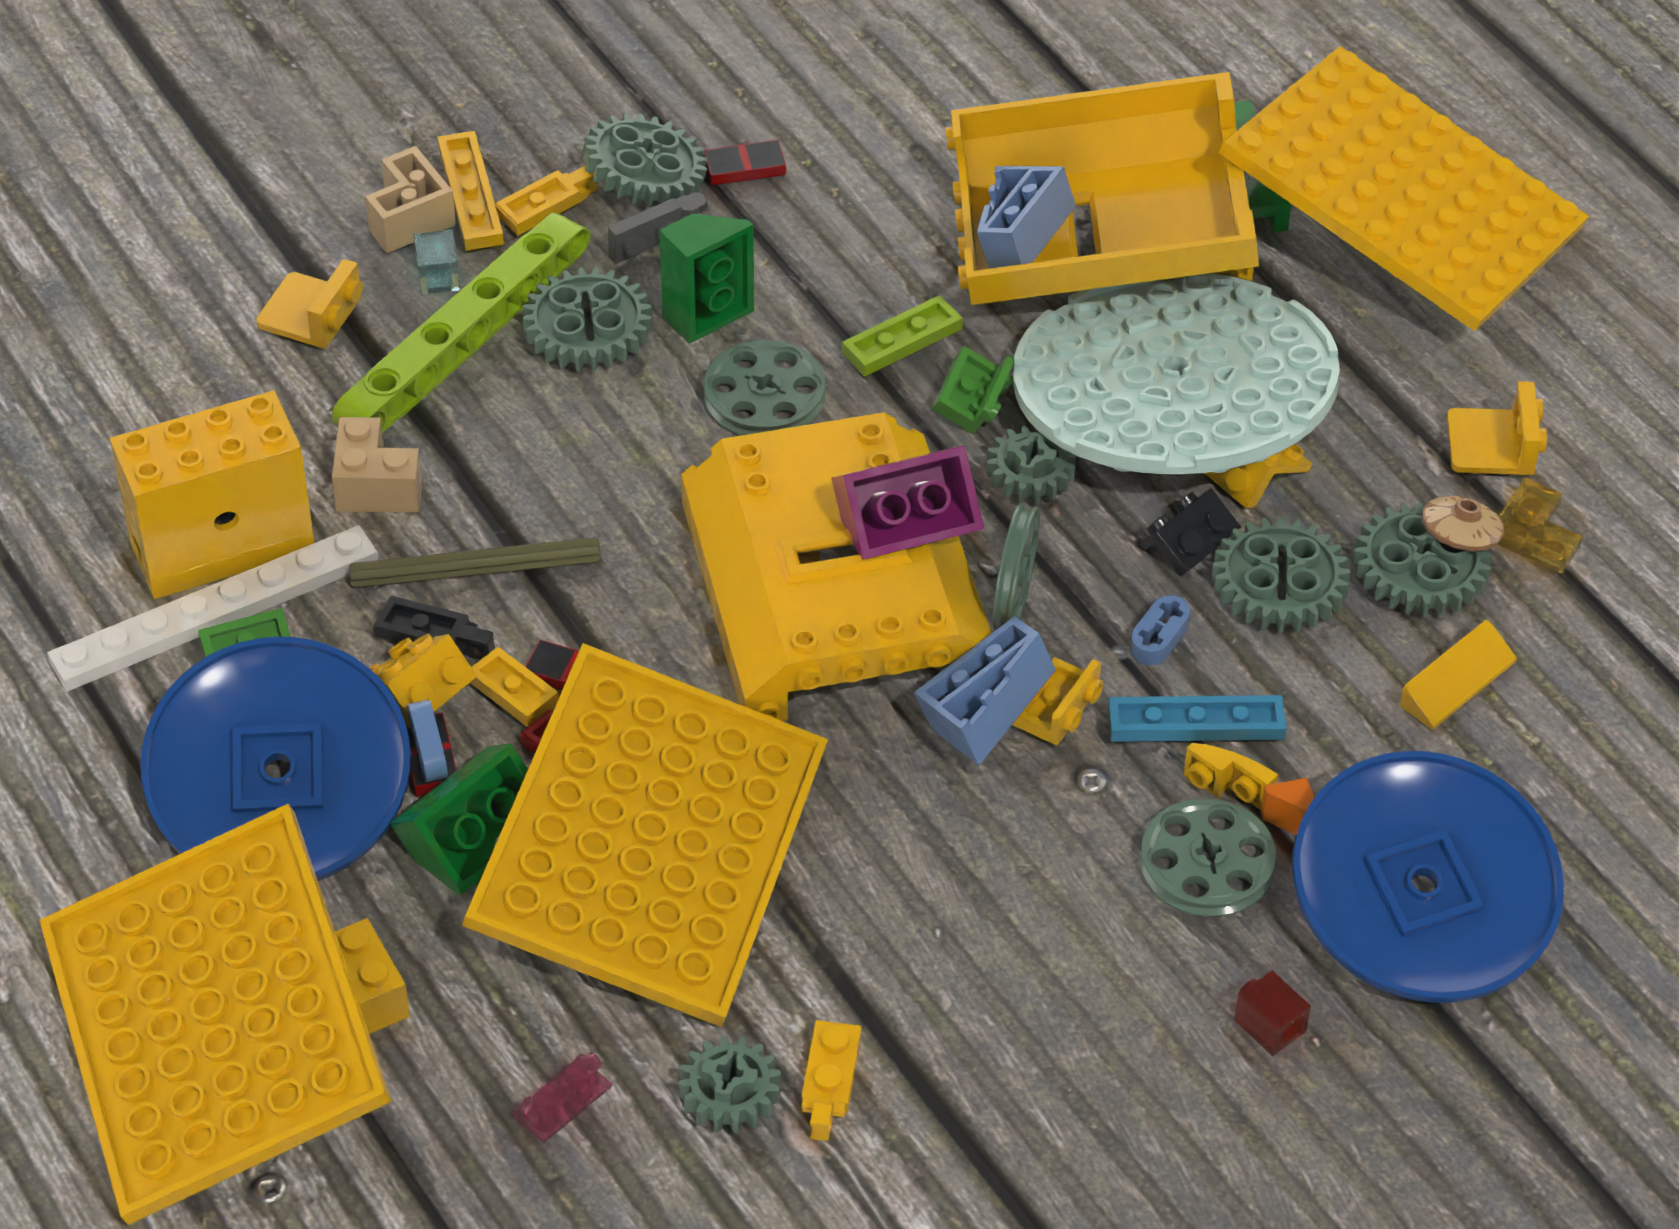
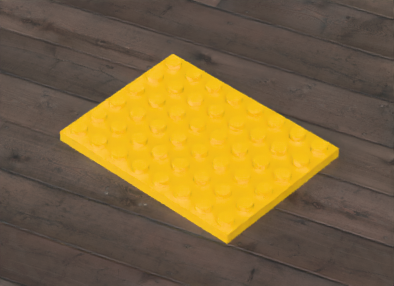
[1219,46,1589,332]
[462,643,828,1027]
[39,804,392,1225]

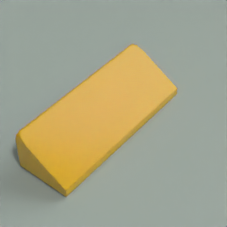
[1400,620,1517,730]

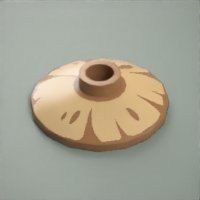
[1422,495,1504,551]

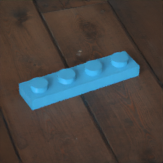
[1108,695,1287,742]

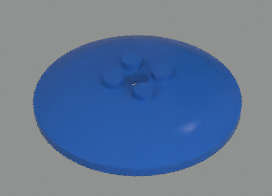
[141,637,411,881]
[1292,751,1564,1003]

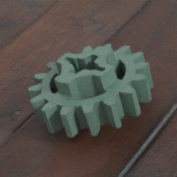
[986,425,1076,504]
[679,1036,781,1133]

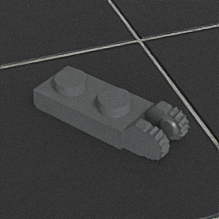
[608,192,707,264]

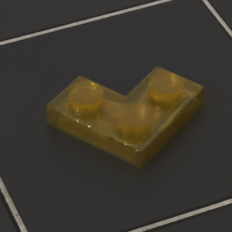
[1498,477,1583,574]

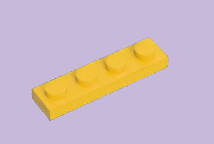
[437,131,504,251]

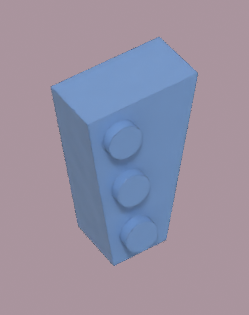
[977,166,1076,269]
[914,616,1056,766]

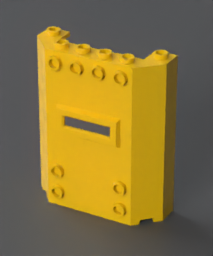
[945,72,1259,305]
[681,412,992,721]

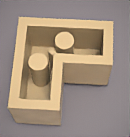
[365,146,456,253]
[332,417,422,513]

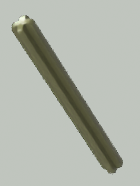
[349,537,601,588]

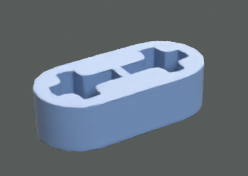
[1130,595,1190,665]
[407,699,448,783]

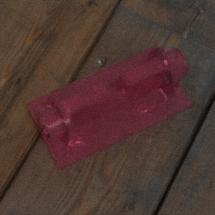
[511,1052,613,1143]

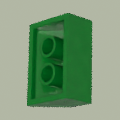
[659,214,754,344]
[390,743,528,895]

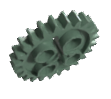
[582,113,707,207]
[522,267,652,371]
[1353,502,1492,617]
[1212,517,1351,633]

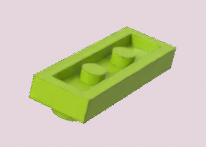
[842,295,963,377]

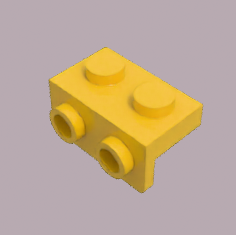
[1012,657,1104,746]

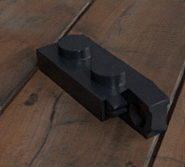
[373,596,495,660]

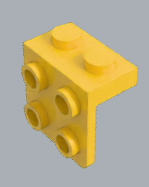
[256,259,363,349]
[1447,381,1547,475]
[1204,444,1312,508]
[369,634,477,728]

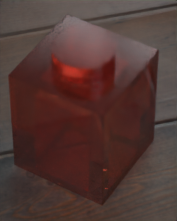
[1234,970,1311,1057]

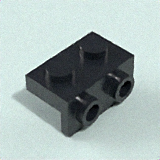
[1140,488,1241,577]

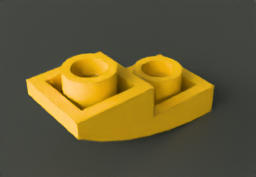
[1183,743,1278,810]

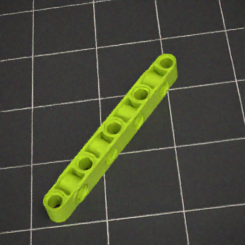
[331,212,591,433]

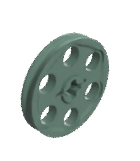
[704,340,825,436]
[993,504,1040,630]
[1140,798,1276,917]

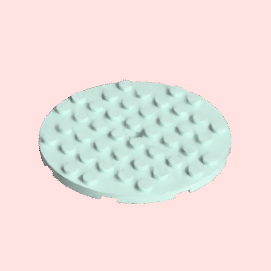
[1013,273,1340,474]

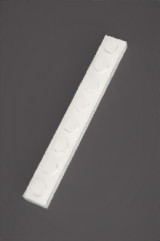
[47,525,378,692]

